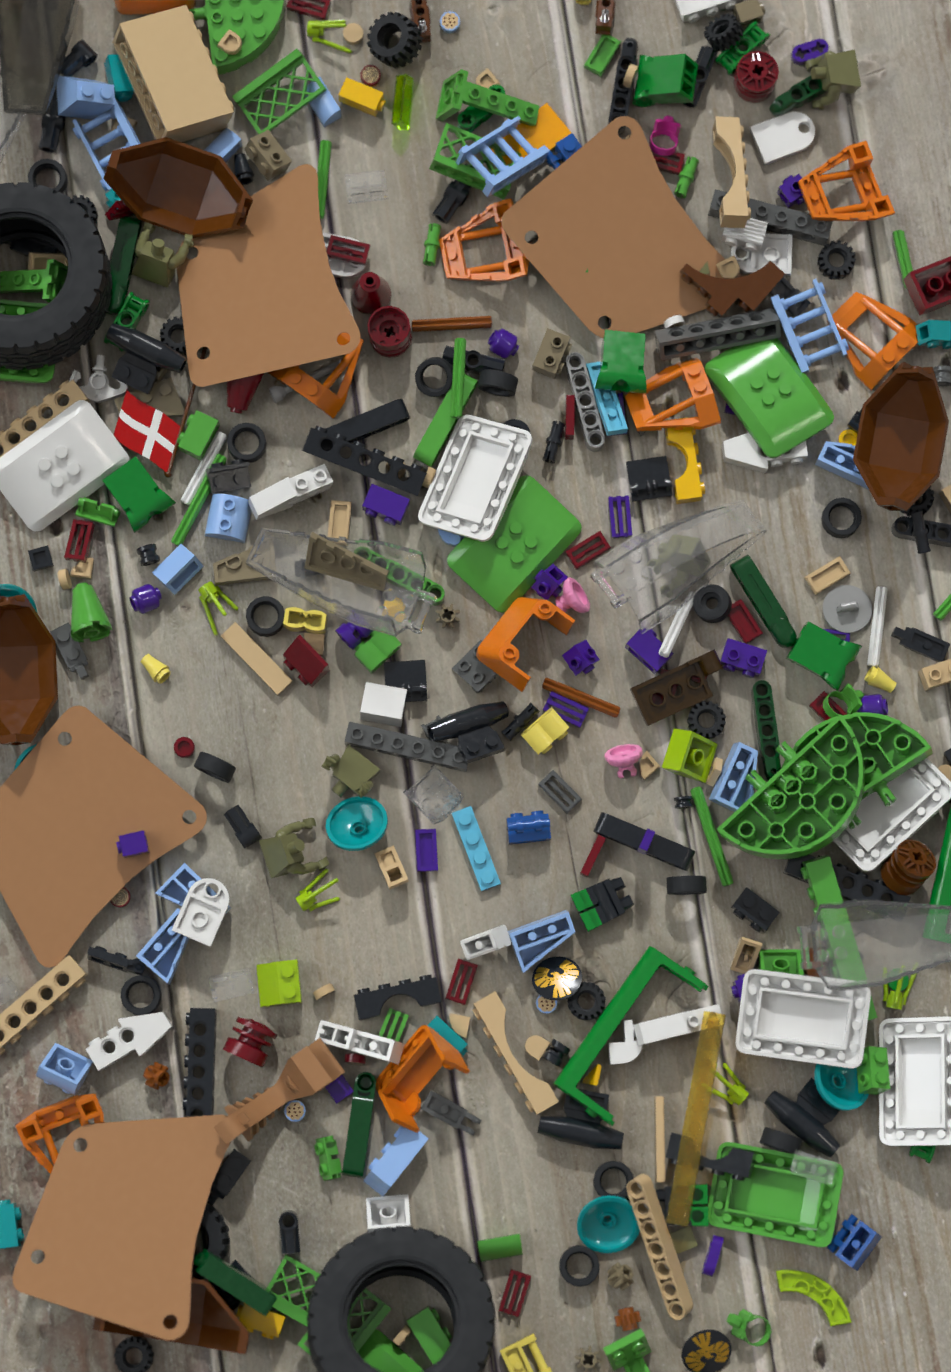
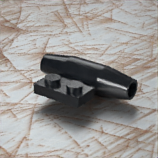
[106,323,187,394]
[427,701,509,764]
[764,1078,840,1158]
[537,1088,624,1150]

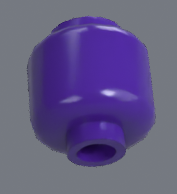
[488,329,519,359]
[129,584,162,614]
[857,694,888,715]

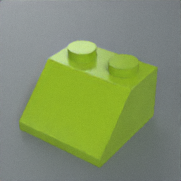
[662,728,718,783]
[256,959,302,1007]

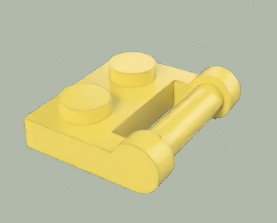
[499,1333,552,1372]

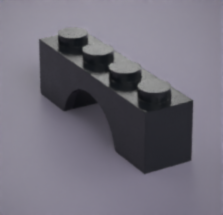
[354,974,442,1020]
[666,1132,756,1181]

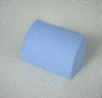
[306,76,341,127]
[204,128,243,163]
[152,544,204,595]

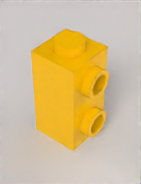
[338,77,386,117]
[236,1304,286,1340]

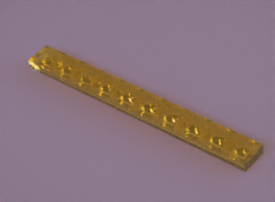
[666,1011,726,1226]

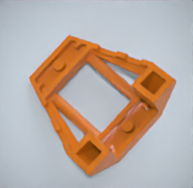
[798,141,895,221]
[439,198,529,282]
[827,292,918,390]
[267,333,364,419]
[624,357,721,431]
[16,1094,104,1175]

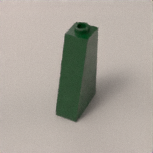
[192,1249,277,1316]

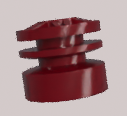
[733,51,779,103]
[367,306,412,358]
[223,1017,278,1068]

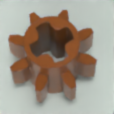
[143,1062,170,1090]
[614,1306,641,1331]

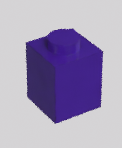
[116,830,150,858]

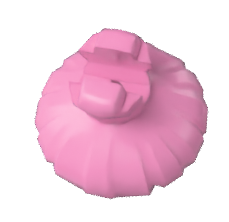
[555,577,590,613]
[604,744,643,778]

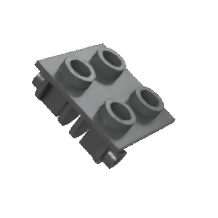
[452,640,497,693]

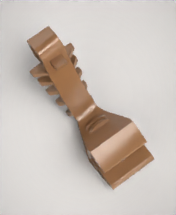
[214,1038,345,1144]

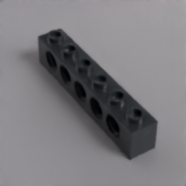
[302,425,427,496]
[783,854,911,922]
[183,1008,217,1117]

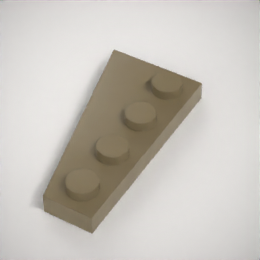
[304,532,389,591]

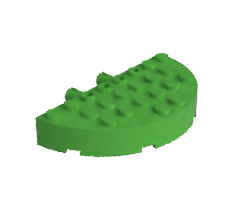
[188,0,286,75]
[782,712,933,829]
[717,714,865,859]

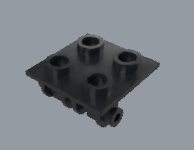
[626,456,673,502]
[384,660,428,702]

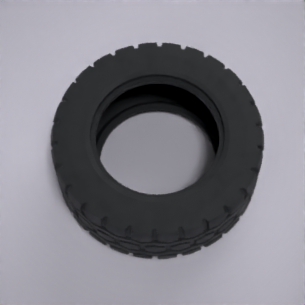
[0,182,113,370]
[307,1226,496,1372]

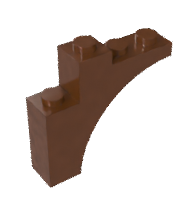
[680,261,785,318]

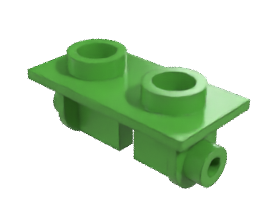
[75,497,121,527]
[315,1135,342,1181]

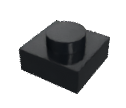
[28,545,54,572]

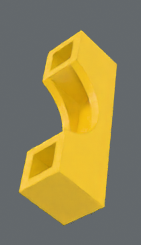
[665,417,705,504]

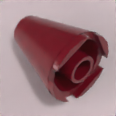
[351,272,391,314]
[226,373,264,414]

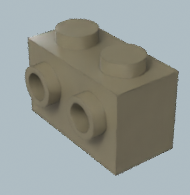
[244,130,292,181]
[532,328,572,379]

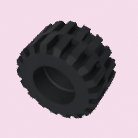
[367,12,423,68]

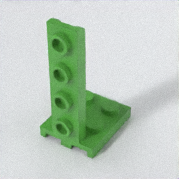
[435,69,540,126]
[0,259,68,303]
[603,1328,652,1372]

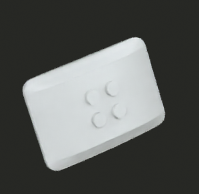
[0,400,130,531]
[418,415,533,542]
[833,758,951,872]
[735,969,871,1068]
[879,1017,951,1146]

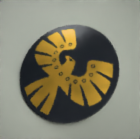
[532,956,582,1001]
[681,1329,732,1372]

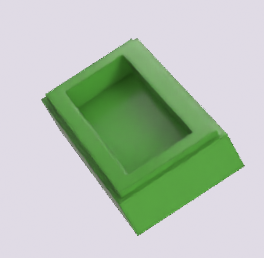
[584,35,621,77]

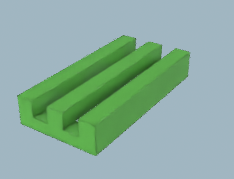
[379,1008,409,1042]

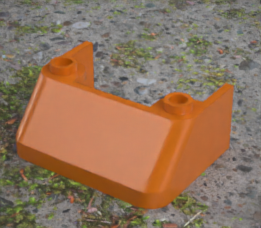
[114,0,196,15]
[476,597,575,692]
[376,1025,469,1133]

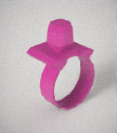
[649,115,681,156]

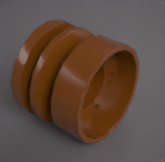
[880,839,936,896]

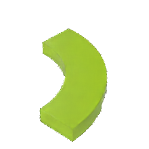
[776,1270,852,1326]

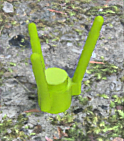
[307,20,352,53]
[198,582,238,636]
[295,868,340,912]
[883,965,919,1010]
[699,1063,749,1106]

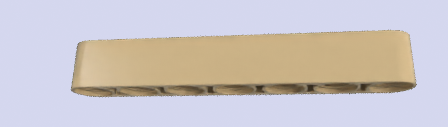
[626,1174,693,1320]

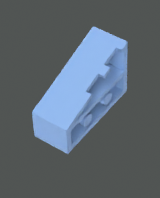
[815,441,869,490]
[709,742,758,812]
[156,863,231,913]
[136,908,189,985]
[508,910,576,973]
[363,1126,429,1196]

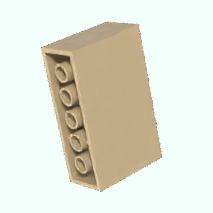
[113,5,234,142]

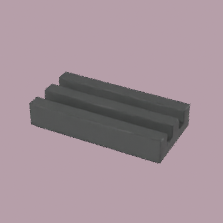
[538,770,582,814]

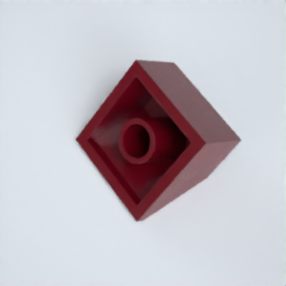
[283,635,330,687]

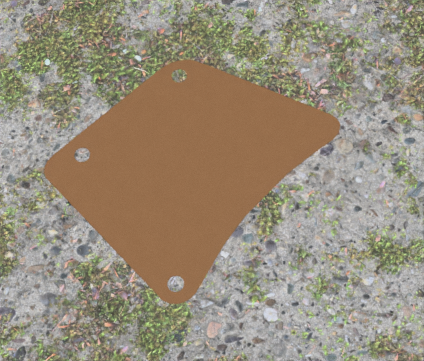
[501,116,742,338]
[177,164,361,387]
[0,706,207,968]
[12,1115,231,1341]

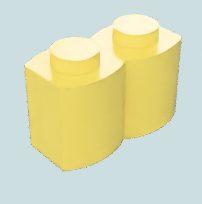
[283,607,327,634]
[521,707,569,754]

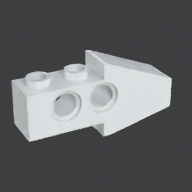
[722,433,808,473]
[248,464,333,520]
[633,1004,724,1046]
[86,1012,173,1071]
[315,1020,405,1064]

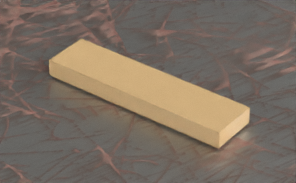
[221,622,293,696]
[654,1096,665,1182]

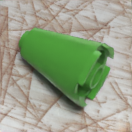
[71,583,112,642]

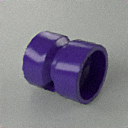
[335,611,374,650]

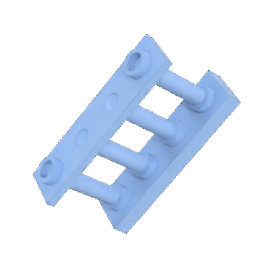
[72,98,141,191]
[456,116,550,198]
[771,279,849,373]

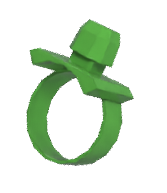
[823,683,864,718]
[727,1309,771,1346]

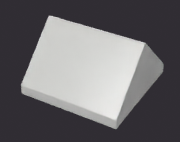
[360,682,407,727]
[366,1194,411,1232]

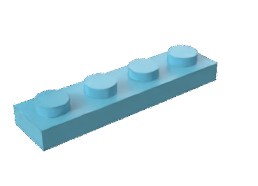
[586,361,628,436]
[452,806,501,892]

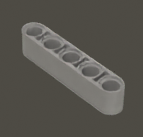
[565,352,605,452]

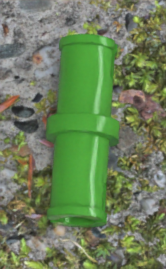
[674,156,699,198]
[423,223,442,266]

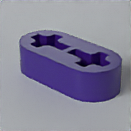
[791,39,829,65]
[702,1235,724,1277]

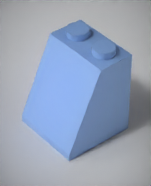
[56,75,115,120]

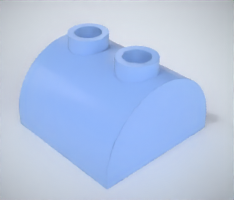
[204,494,252,543]
[36,1043,93,1095]

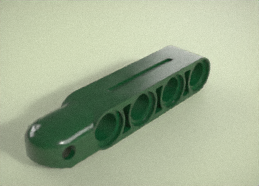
[769,62,858,117]
[107,217,142,315]
[730,554,797,648]
[751,680,781,781]
[342,1072,376,1178]

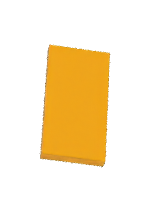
[490,103,572,165]

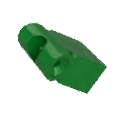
[633,54,698,107]
[595,330,647,394]
[102,456,176,533]
[786,621,862,691]

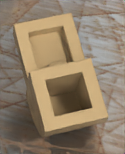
[374,845,409,889]

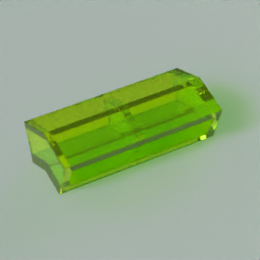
[392,74,414,130]

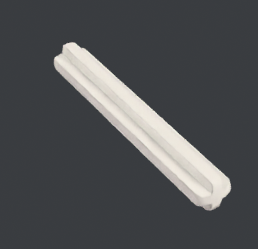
[181,431,227,506]
[867,586,888,667]
[658,589,696,658]

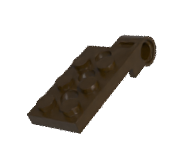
[630,649,723,726]

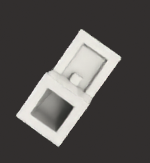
[608,1020,642,1065]

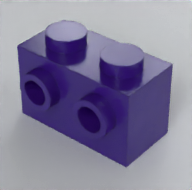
[362,484,410,526]
[625,626,674,675]
[720,638,767,678]

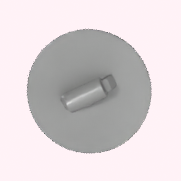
[823,585,872,633]

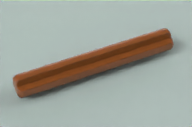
[411,316,492,332]
[542,678,621,718]

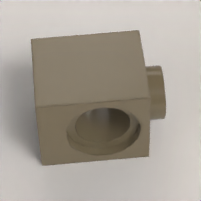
[733,0,765,28]

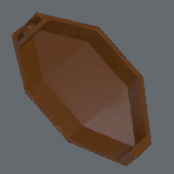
[103,137,253,238]
[853,361,949,511]
[0,594,58,746]
[93,1278,250,1355]

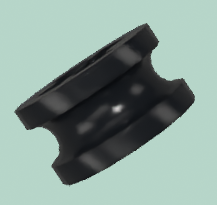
[674,796,693,809]

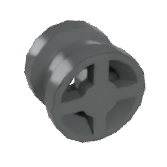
[933,366,951,387]

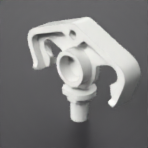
[69,355,128,403]

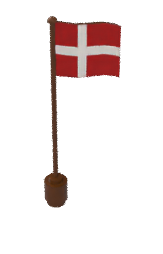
[113,347,207,478]

